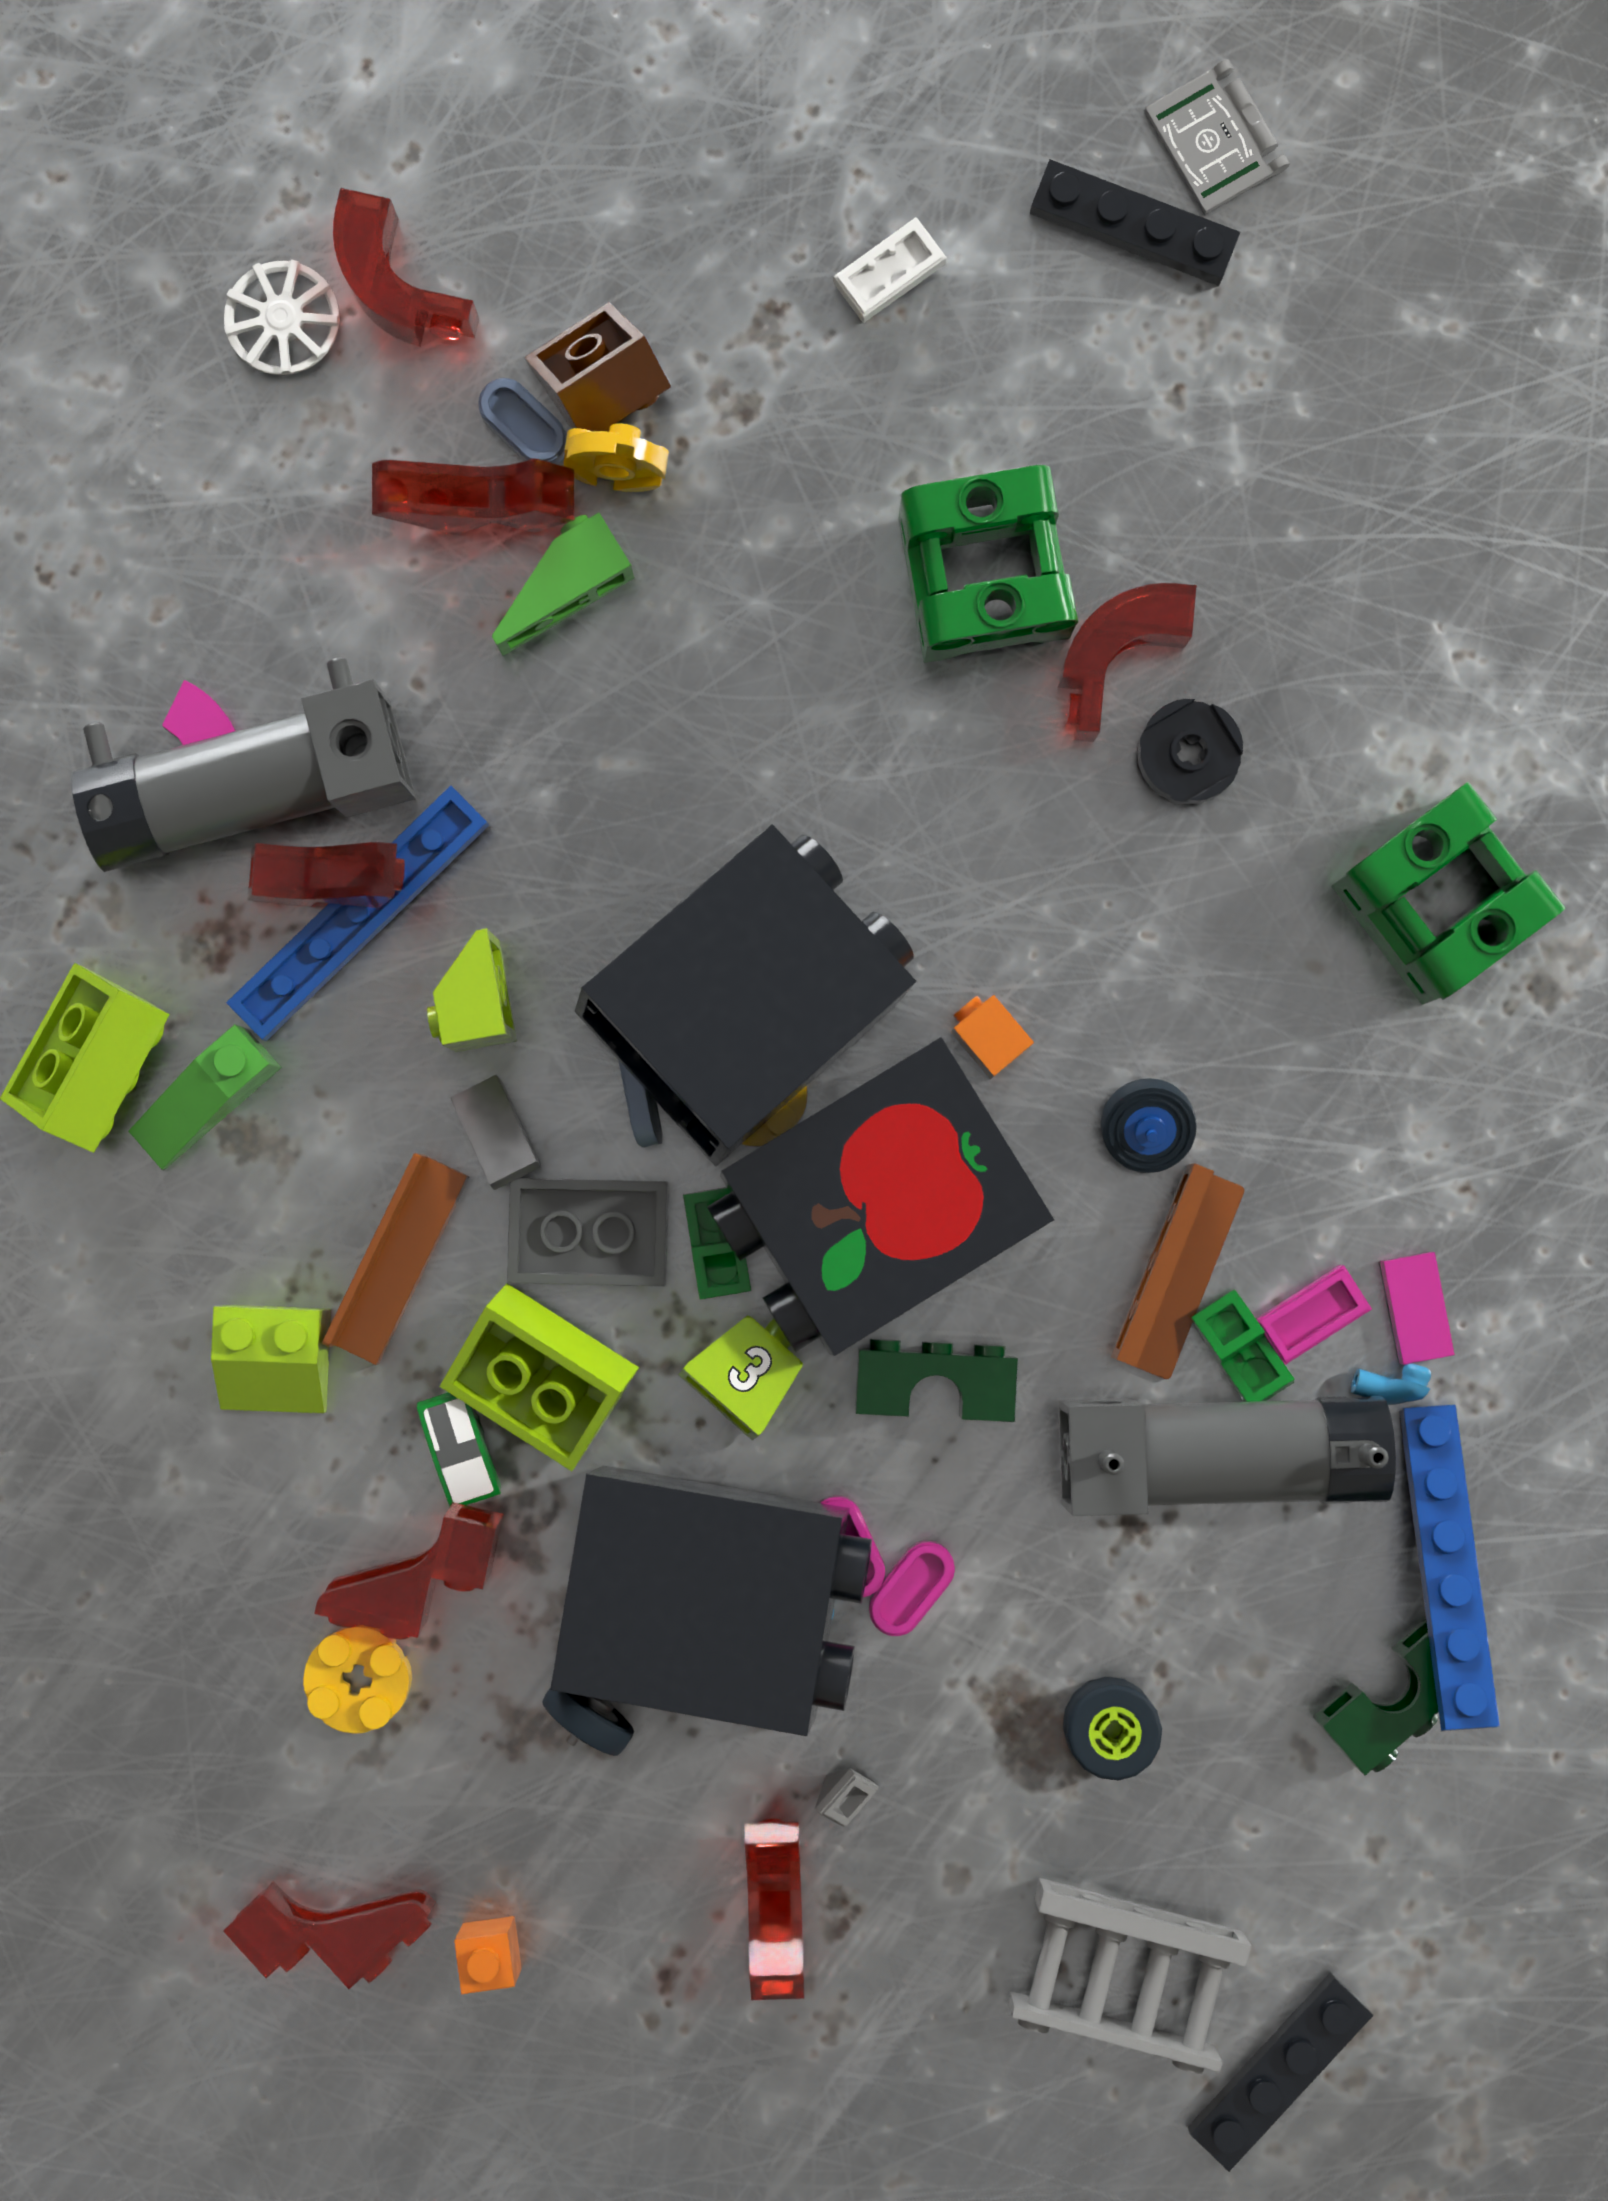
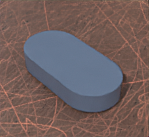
[478,378,567,469]
[619,1061,662,1148]

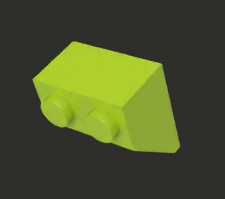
[427,928,517,1052]
[211,1305,331,1413]

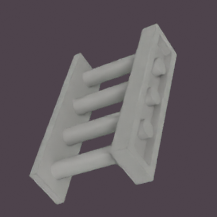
[1008,1878,1251,2074]

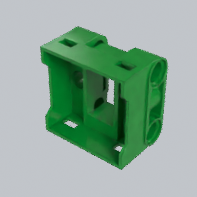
[898,465,1079,663]
[1331,781,1565,1005]

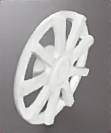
[224,260,340,375]

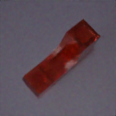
[333,188,479,347]
[1058,583,1197,742]
[744,1818,805,2000]

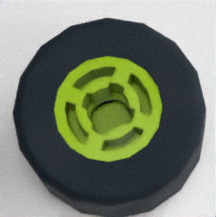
[1063,1677,1162,1781]

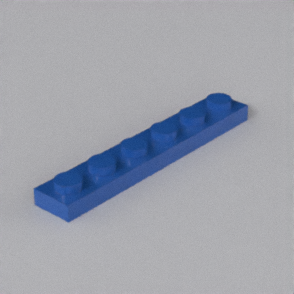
[226,786,489,1041]
[1399,1405,1500,1731]

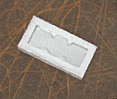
[833,217,947,323]

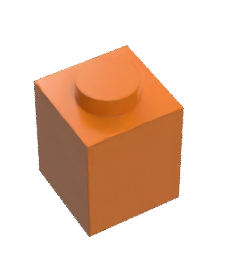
[951,995,1034,1079]
[454,1916,522,1994]

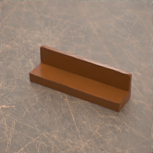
[322,1153,470,1365]
[1111,1163,1244,1379]

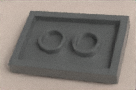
[507,1178,668,1286]

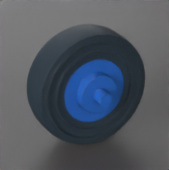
[1101,1078,1197,1173]

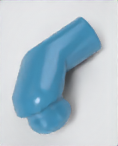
[1351,1364,1432,1405]

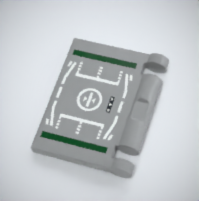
[1144,59,1290,215]

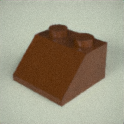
[524,302,671,432]

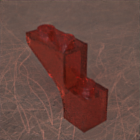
[372,458,575,535]
[247,842,405,908]
[314,1502,504,1640]
[223,1881,436,1989]

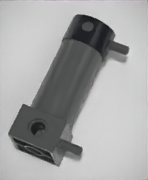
[71,657,416,872]
[1059,1396,1396,1516]

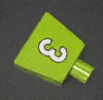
[678,1315,803,1441]

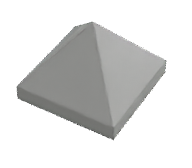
[815,1768,879,1827]

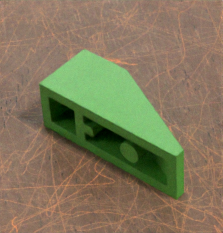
[492,512,634,656]
[128,1024,282,1170]

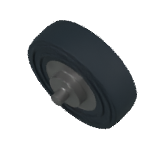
[542,1687,634,1756]

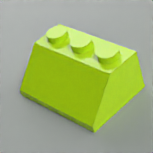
[0,962,170,1153]
[439,1283,639,1472]

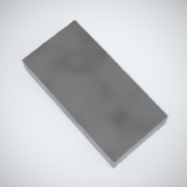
[450,1074,541,1190]

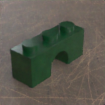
[855,1339,1018,1422]
[1313,1619,1439,1776]

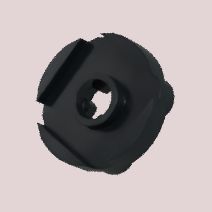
[1137,699,1243,805]

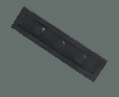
[1030,159,1240,286]
[1187,1972,1374,2172]

